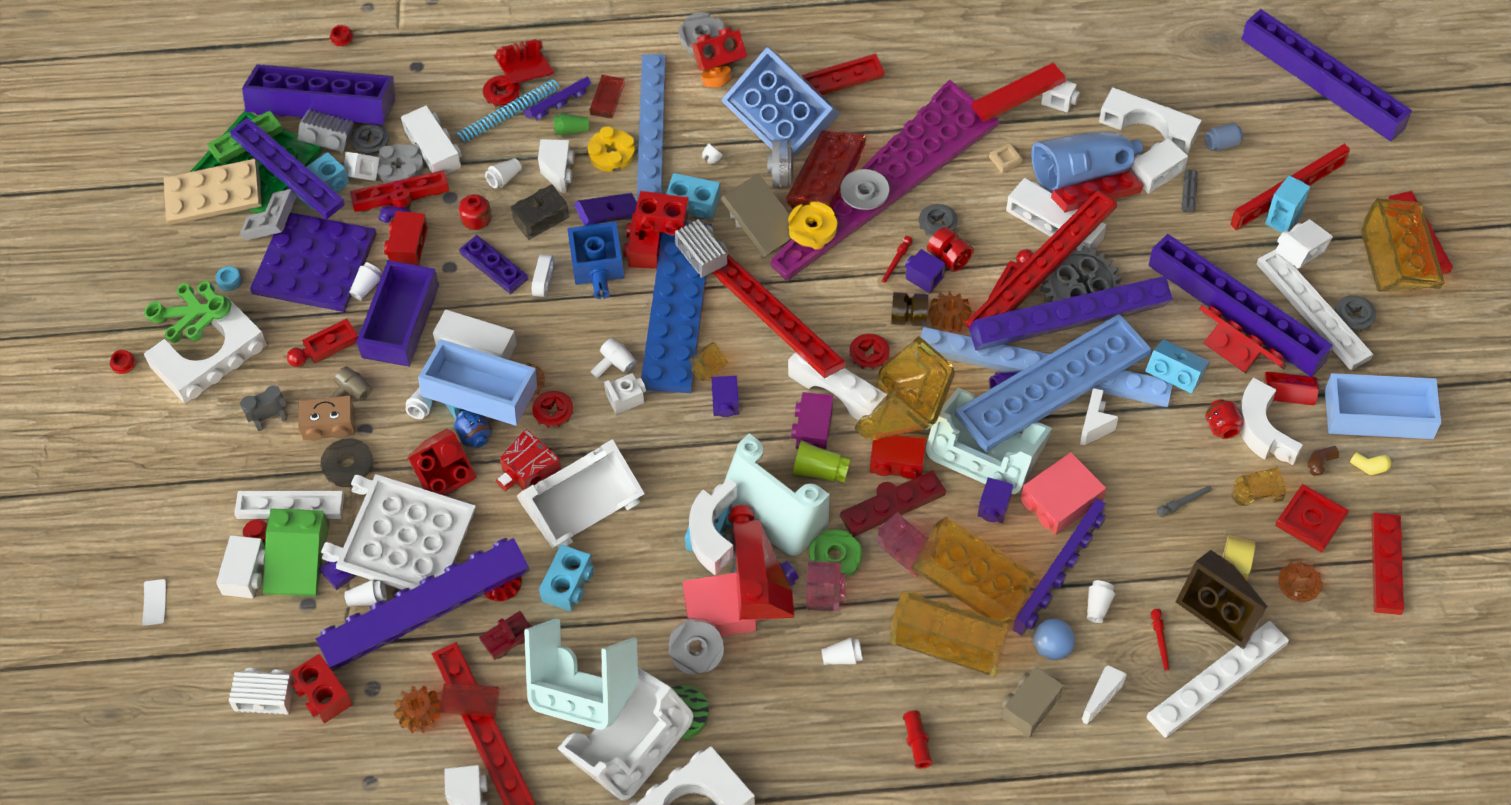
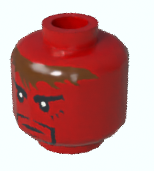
[458,194,492,230]
[1205,399,1244,439]

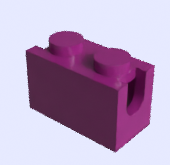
[791,392,833,450]

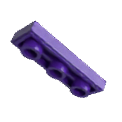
[523,76,591,120]
[574,193,637,226]
[459,235,528,295]

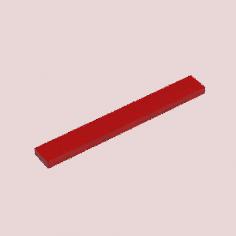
[965,190,1117,328]
[712,254,845,379]
[431,642,536,805]

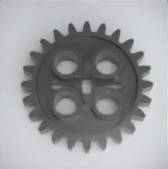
[1041,246,1122,302]

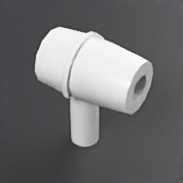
[590,337,637,379]

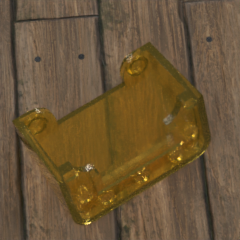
[855,336,955,440]

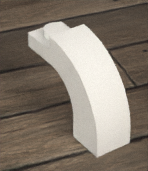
[1239,377,1303,465]
[689,478,738,576]

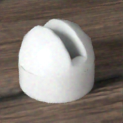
[702,144,723,164]

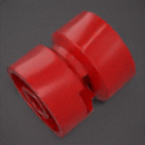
[927,226,974,272]

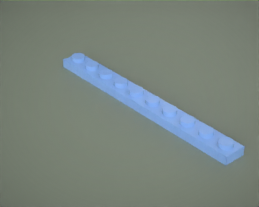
[917,327,1172,407]

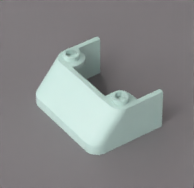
[525,619,638,729]

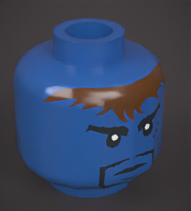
[454,410,492,448]

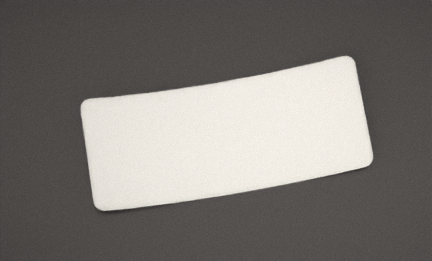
[142,579,166,626]

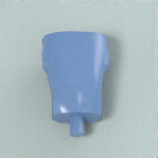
[1031,132,1143,193]

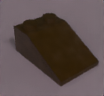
[1175,550,1268,649]

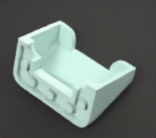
[926,387,1052,494]
[724,433,830,556]

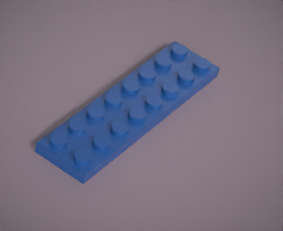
[641,222,712,393]

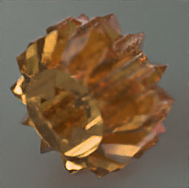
[928,291,972,333]
[394,685,442,734]

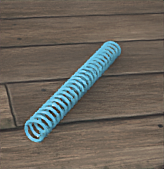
[456,79,560,143]

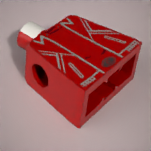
[496,428,562,492]

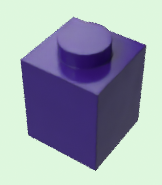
[905,249,945,294]
[711,375,739,417]
[978,477,1013,523]

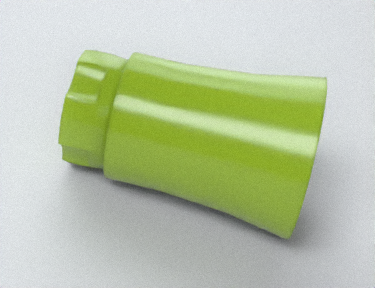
[792,440,851,483]

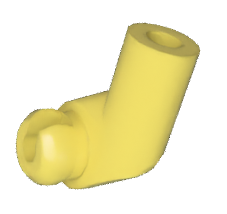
[1350,452,1392,475]

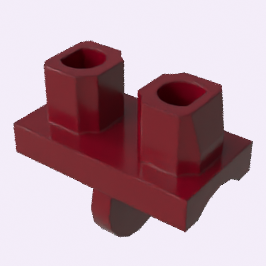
[479,611,533,660]

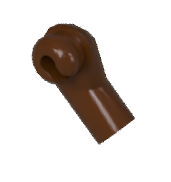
[1307,446,1339,476]

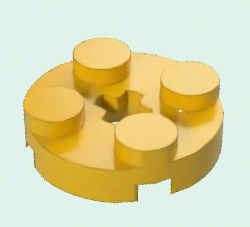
[587,126,635,172]
[788,202,837,249]

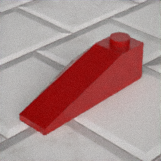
[733,520,794,620]

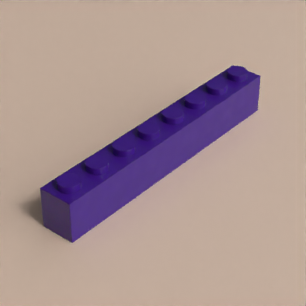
[1241,9,1412,142]
[1148,233,1333,377]
[969,276,1173,351]
[315,538,530,671]

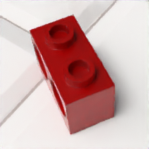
[691,27,747,71]
[635,191,689,235]
[291,653,352,723]

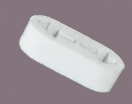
[532,254,554,297]

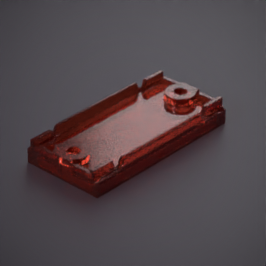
[786,130,867,210]

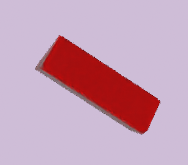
[1264,371,1319,405]

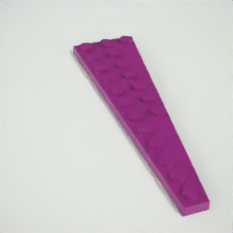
[771,79,999,281]

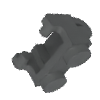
[240,386,287,431]

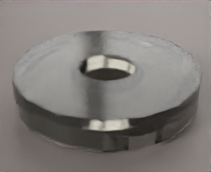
[320,438,374,487]

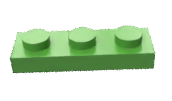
[207,111,283,165]

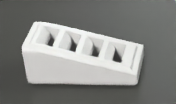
[1082,665,1127,725]

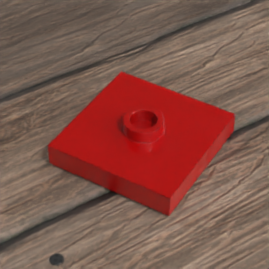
[1275,484,1350,553]

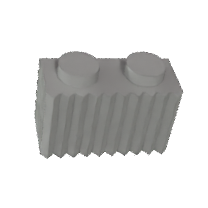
[297,109,354,153]
[675,219,728,278]

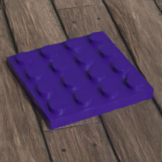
[250,213,377,312]

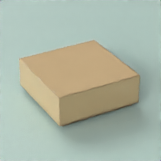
[989,143,1023,173]

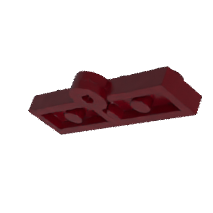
[840,470,946,537]

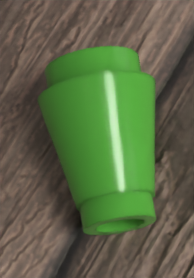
[554,113,589,137]

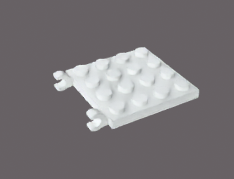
[321,474,475,590]

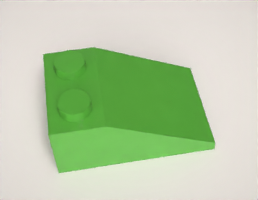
[263,508,329,596]

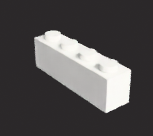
[1006,178,1106,253]

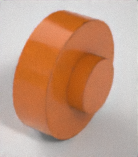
[701,66,732,88]

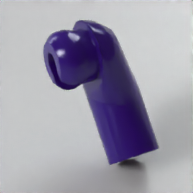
[378,206,414,223]

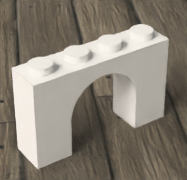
[144,296,267,404]
[629,746,755,805]

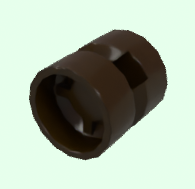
[891,292,928,327]

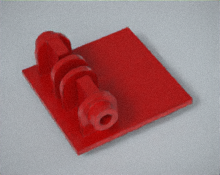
[494,39,554,84]

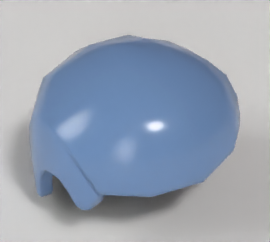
[1032,618,1076,660]

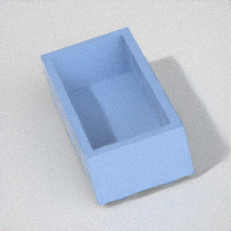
[418,339,537,426]
[1325,373,1441,439]

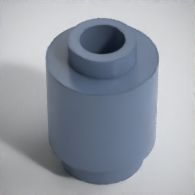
[1205,123,1243,151]

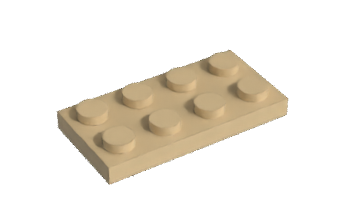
[164,159,262,225]

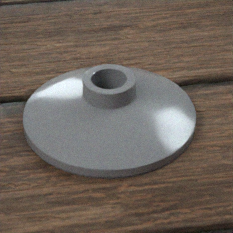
[841,169,889,210]

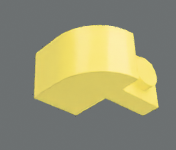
[1223,535,1255,581]

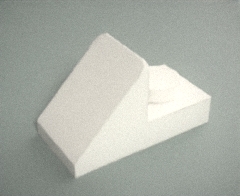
[1080,388,1118,445]

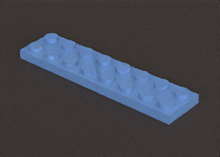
[955,314,1151,452]

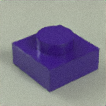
[319,561,357,591]

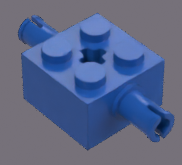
[567,221,624,299]

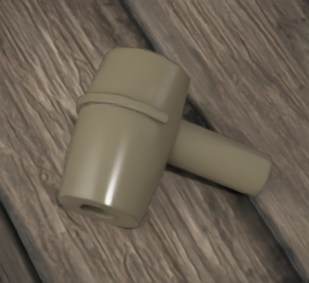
[329,366,372,401]

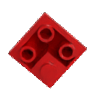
[407,429,477,496]

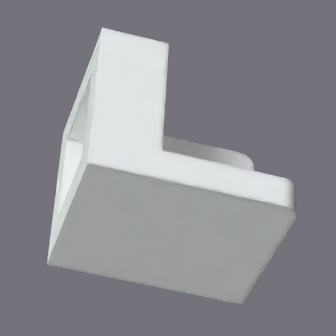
[343,152,379,181]

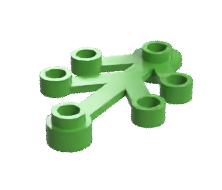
[144,281,232,343]

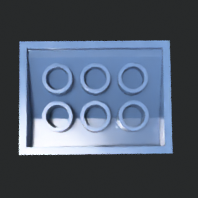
[721,47,841,163]

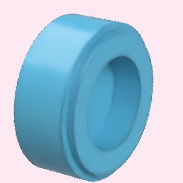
[215,266,242,291]

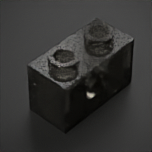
[511,184,570,240]

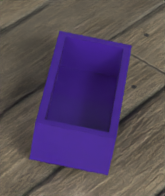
[356,260,439,367]

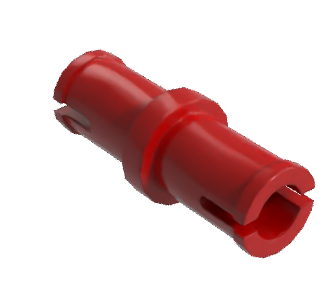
[903,710,933,769]

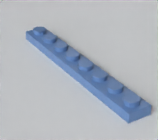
[637,54,666,202]

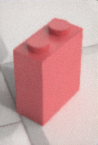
[1021,452,1106,535]
[682,573,760,641]

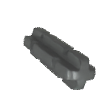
[1182,170,1198,213]

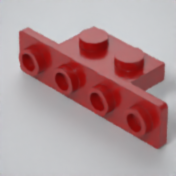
[1199,305,1287,374]

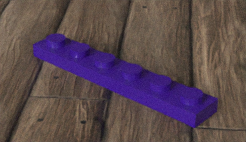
[229,118,345,219]
[1013,498,1106,636]

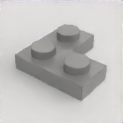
[239,189,297,240]

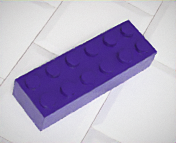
[242,64,395,125]

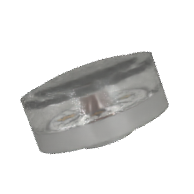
[767,139,794,188]

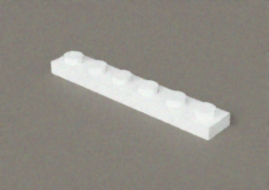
[1256,249,1373,371]
[1147,621,1289,738]

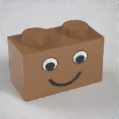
[298,396,355,441]

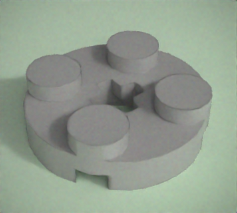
[679,13,724,55]
[377,144,424,183]
[668,618,724,675]

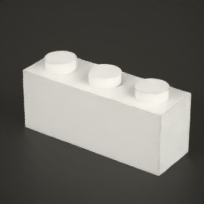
[401,106,462,175]
[433,309,517,360]

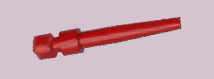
[882,236,913,283]
[1150,609,1169,671]

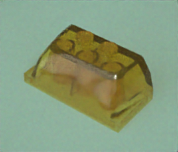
[1361,198,1445,292]

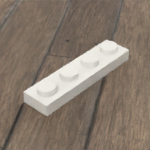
[234,491,344,519]

